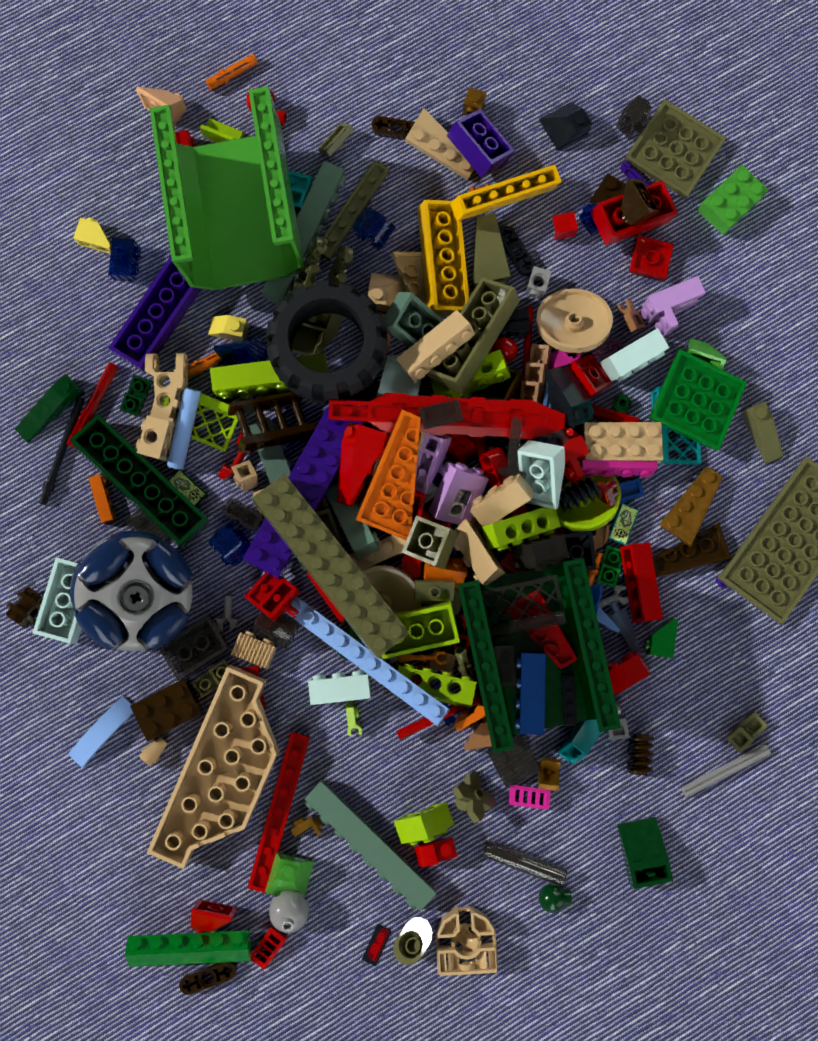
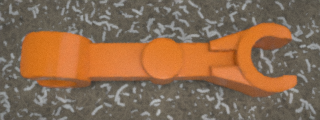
[398,651,447,666]

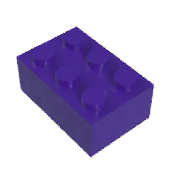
[447,109,515,178]

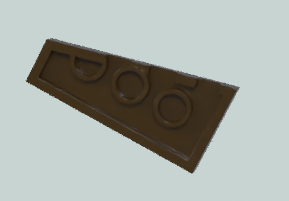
[653,523,731,578]

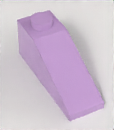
[415,433,452,494]

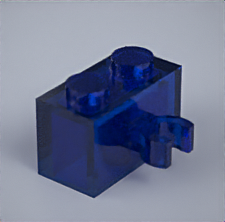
[108,238,141,282]

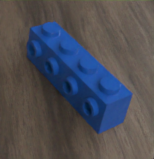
[516,652,546,735]

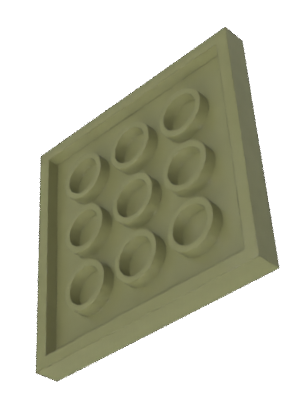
[624,99,726,199]

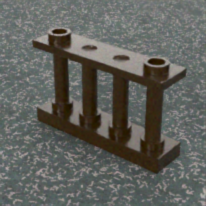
[227,391,316,453]

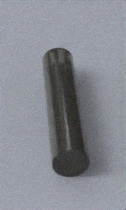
[482,840,567,887]

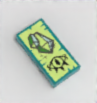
[608,503,640,546]

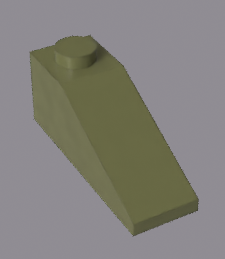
[741,401,783,464]

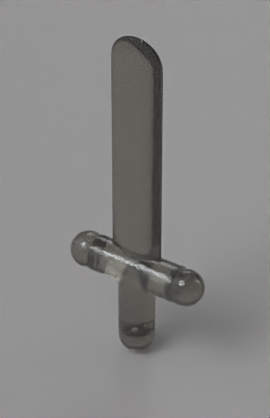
[497,417,527,479]

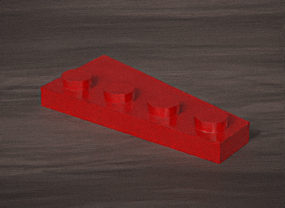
[504,589,578,669]

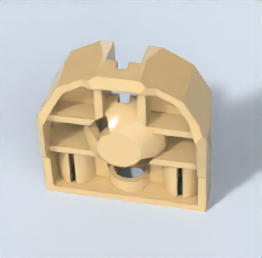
[435,906,498,976]

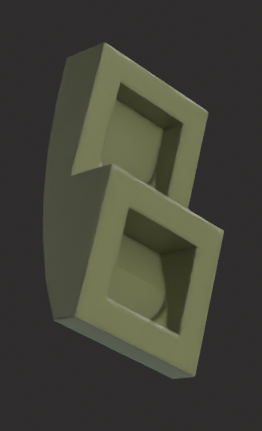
[726,710,768,753]

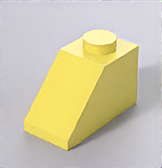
[73,218,115,255]
[208,315,249,343]

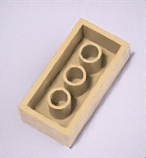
[580,422,663,464]

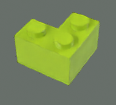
[394,802,454,845]

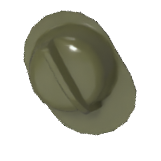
[393,917,433,965]

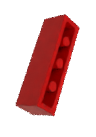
[620,542,663,623]

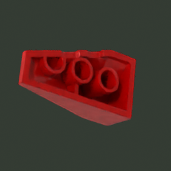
[337,422,390,506]

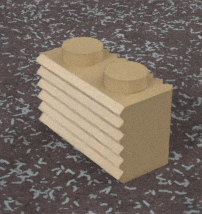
[231,631,278,669]

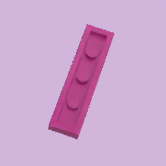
[580,460,658,478]

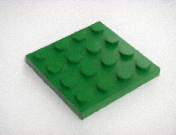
[649,349,747,451]

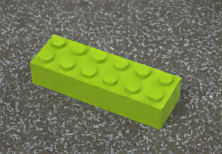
[210,353,329,401]

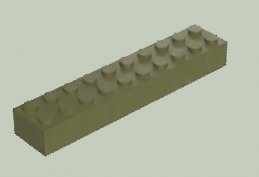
[252,473,410,659]

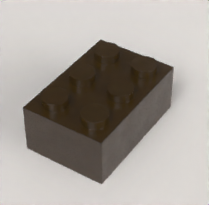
[130,678,205,742]

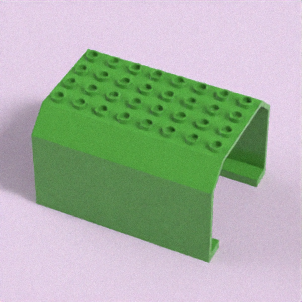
[149,86,304,290]

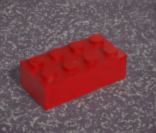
[591,180,678,246]

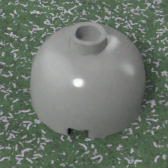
[269,891,310,933]

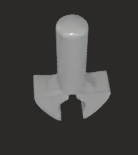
[599,586,629,609]
[216,595,239,632]

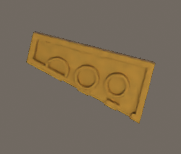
[660,466,723,547]

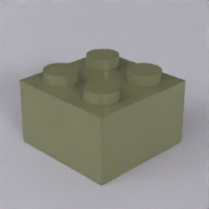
[401,515,459,570]

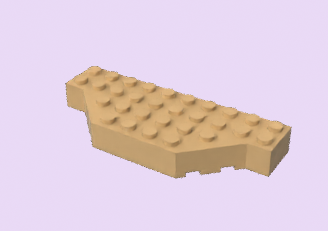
[147,665,280,869]

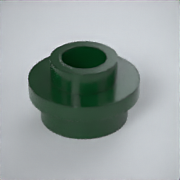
[612,394,632,413]

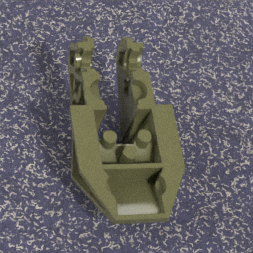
[289,236,353,356]

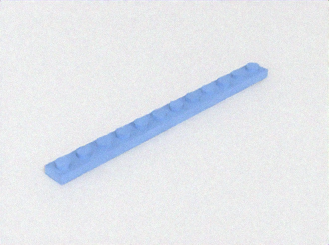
[252,572,450,726]

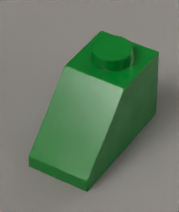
[644,619,678,658]

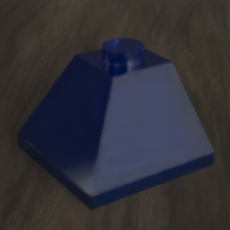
[213,338,267,366]

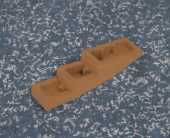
[519,344,552,404]

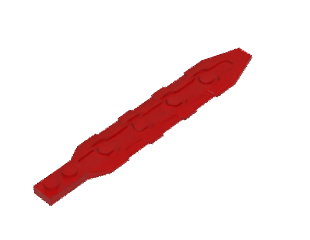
[328,393,565,440]

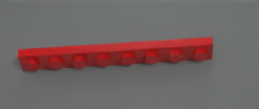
[247,731,311,893]

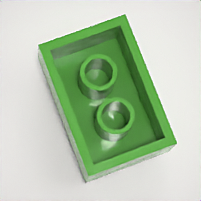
[697,165,768,236]

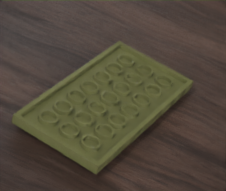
[717,457,818,625]

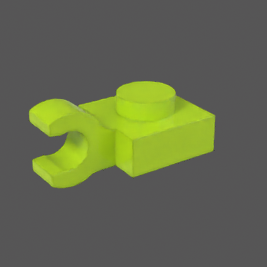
[346,700,362,736]

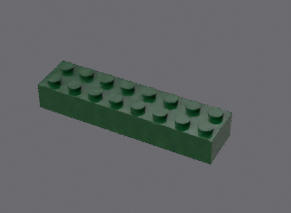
[69,414,210,550]

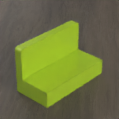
[200,118,244,143]

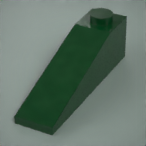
[15,374,85,443]

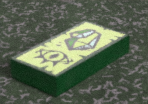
[168,470,208,507]

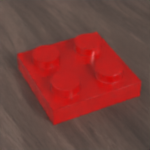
[628,235,674,281]

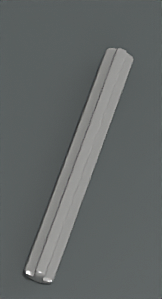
[681,745,771,797]

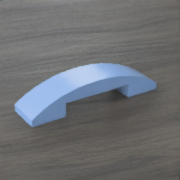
[68,696,134,768]

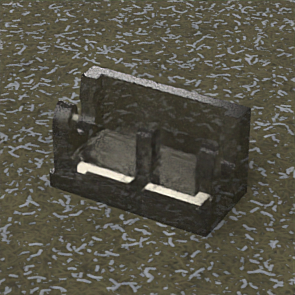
[418,399,464,430]

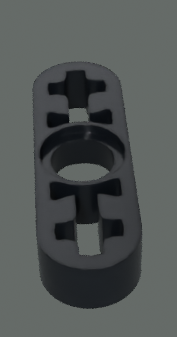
[500,226,535,276]

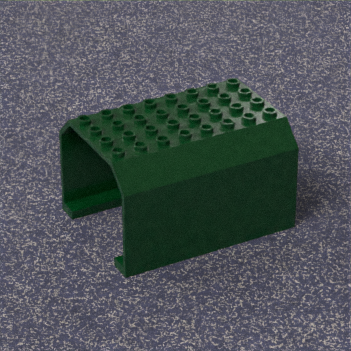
[458,558,621,753]

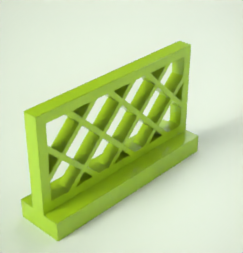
[163,383,239,452]

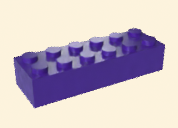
[108,256,202,373]

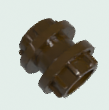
[6,587,43,628]

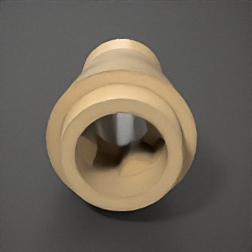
[139,736,168,767]

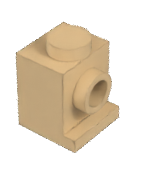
[231,460,257,492]

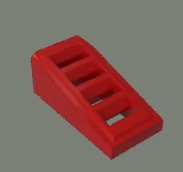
[250,924,289,970]

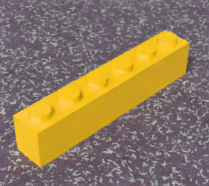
[450,165,562,222]

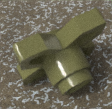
[452,770,496,823]

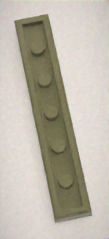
[321,160,390,261]

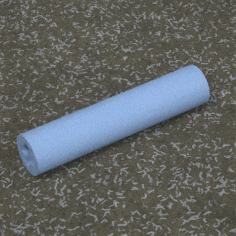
[166,387,201,470]

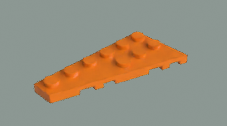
[356,409,421,540]

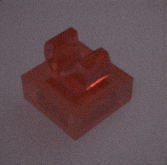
[597,481,620,507]

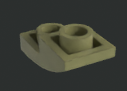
[191,659,229,699]

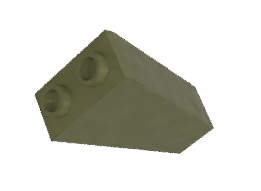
[472,213,511,290]

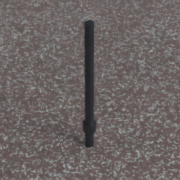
[39,397,85,506]

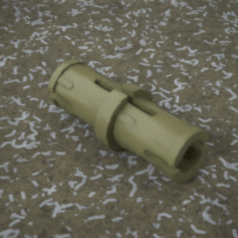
[454,646,475,681]

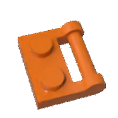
[454,702,485,732]

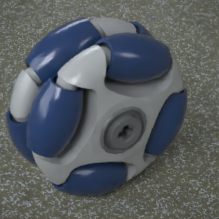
[70,531,193,651]

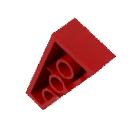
[608,649,650,695]

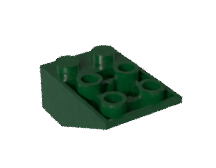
[617,817,673,889]

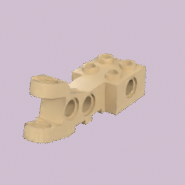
[136,353,188,461]

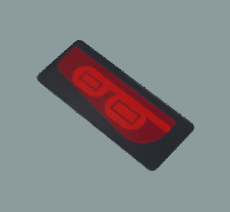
[362,924,391,966]

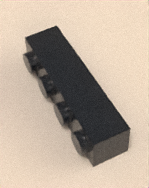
[561,674,577,726]

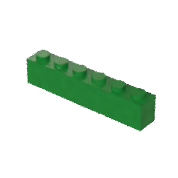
[125,930,252,967]

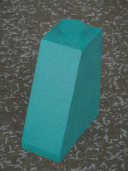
[557,719,601,764]

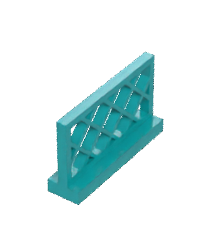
[651,387,701,465]

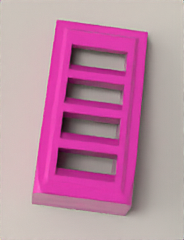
[508,784,551,810]

